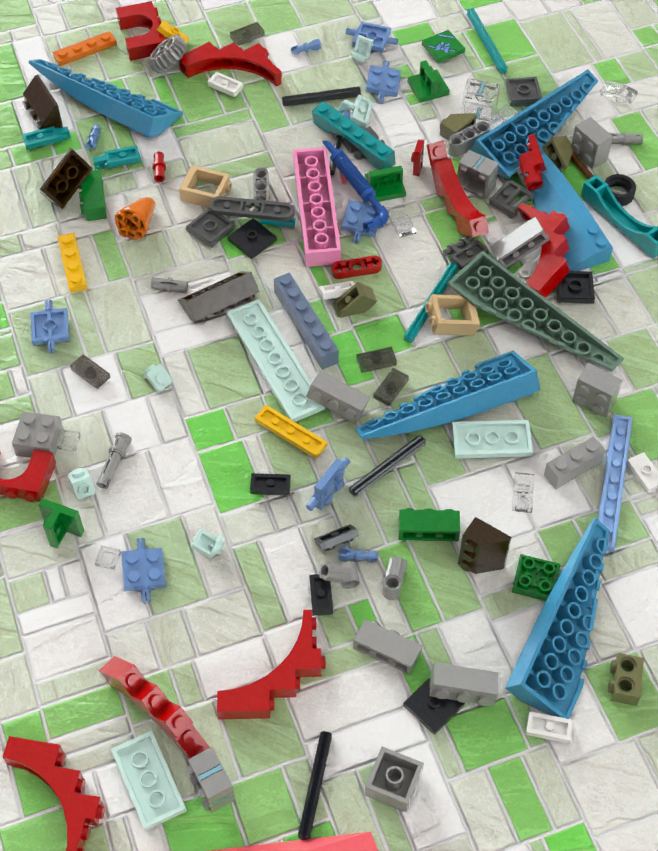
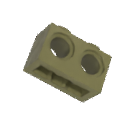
[608,653,644,706]

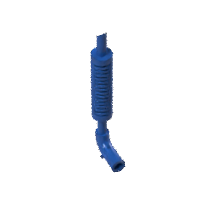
[322,140,389,233]

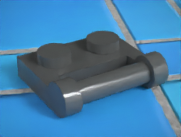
[489,179,534,219]

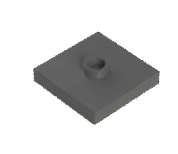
[505,77,542,106]
[186,207,235,248]

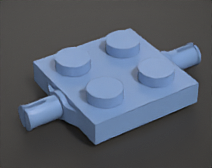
[346,21,398,53]
[366,60,401,103]
[341,200,378,244]
[31,300,70,353]
[306,457,350,511]
[121,538,166,603]

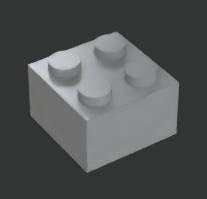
[571,117,613,169]
[572,363,623,417]
[12,411,64,458]
[365,746,424,813]

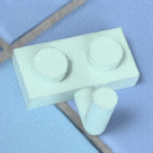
[337,95,373,128]

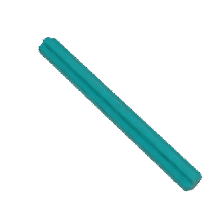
[467,8,508,74]
[404,262,458,343]

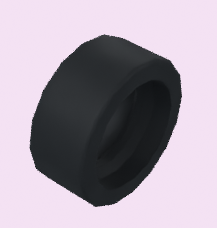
[605,174,636,206]

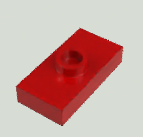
[411,139,425,176]

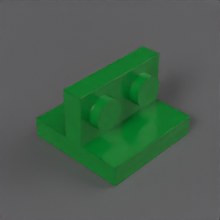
[407,60,450,103]
[365,166,406,202]
[38,498,85,548]

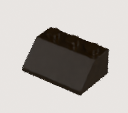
[22,75,63,130]
[39,148,93,209]
[458,517,512,574]

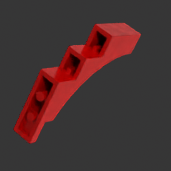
[426,140,489,237]

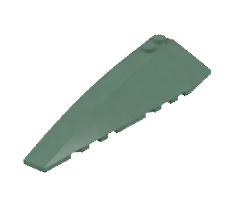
[447,251,624,372]

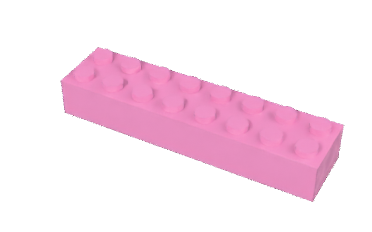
[293,147,341,267]

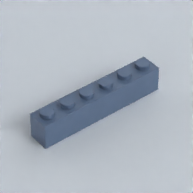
[274,272,339,370]

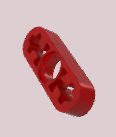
[332,256,382,279]

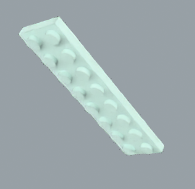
[226,299,325,422]

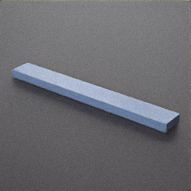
[598,414,633,553]

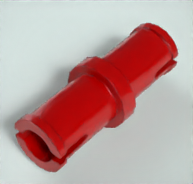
[152,151,166,182]

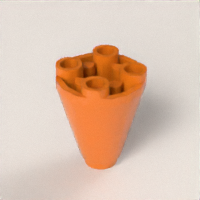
[115,197,155,239]

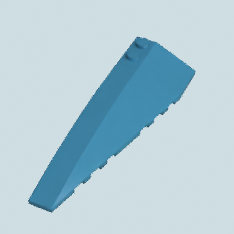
[29,59,183,138]
[470,69,598,179]
[531,150,613,271]
[355,351,540,440]
[505,518,610,719]

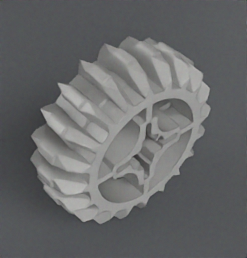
[148,35,187,73]

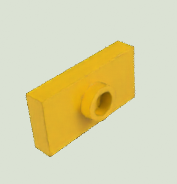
[157,20,190,44]

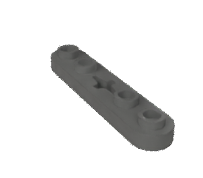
[210,196,295,221]

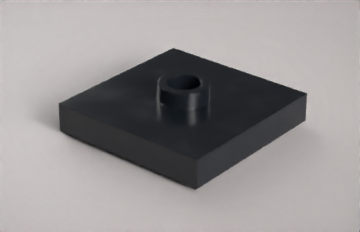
[228,218,277,259]
[557,271,595,304]
[403,678,465,735]

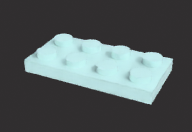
[452,420,533,459]
[111,730,187,831]

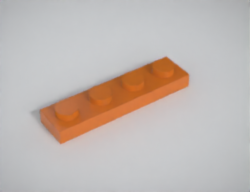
[52,31,117,66]

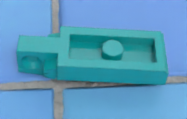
[23,126,71,150]
[93,146,141,169]

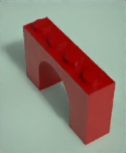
[116,1,167,61]
[0,449,56,502]

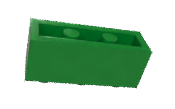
[79,169,107,221]
[399,508,460,542]

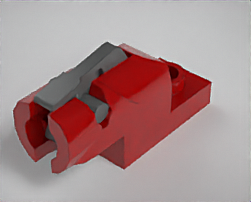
[516,134,547,191]

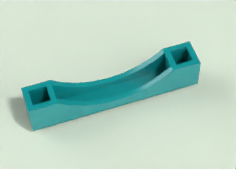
[312,101,396,170]
[581,174,658,259]

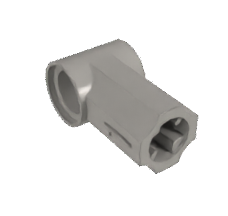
[383,556,407,600]
[319,561,360,589]

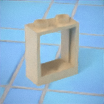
[179,165,232,208]
[425,294,480,336]

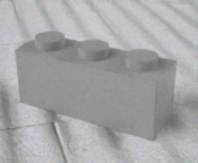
[490,217,550,269]
[306,371,370,423]
[544,436,606,490]
[353,619,422,675]
[429,662,498,706]

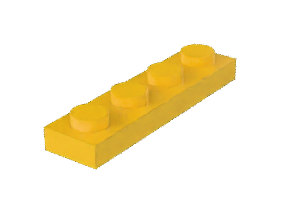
[57,233,88,293]
[255,405,328,459]

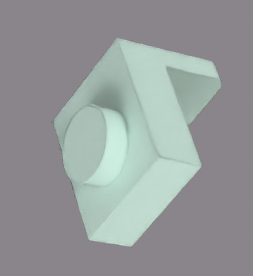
[350,35,374,62]
[143,363,174,393]
[67,467,96,500]
[190,528,225,559]

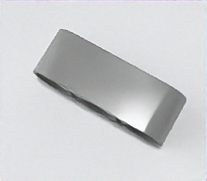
[448,121,490,157]
[253,167,269,211]

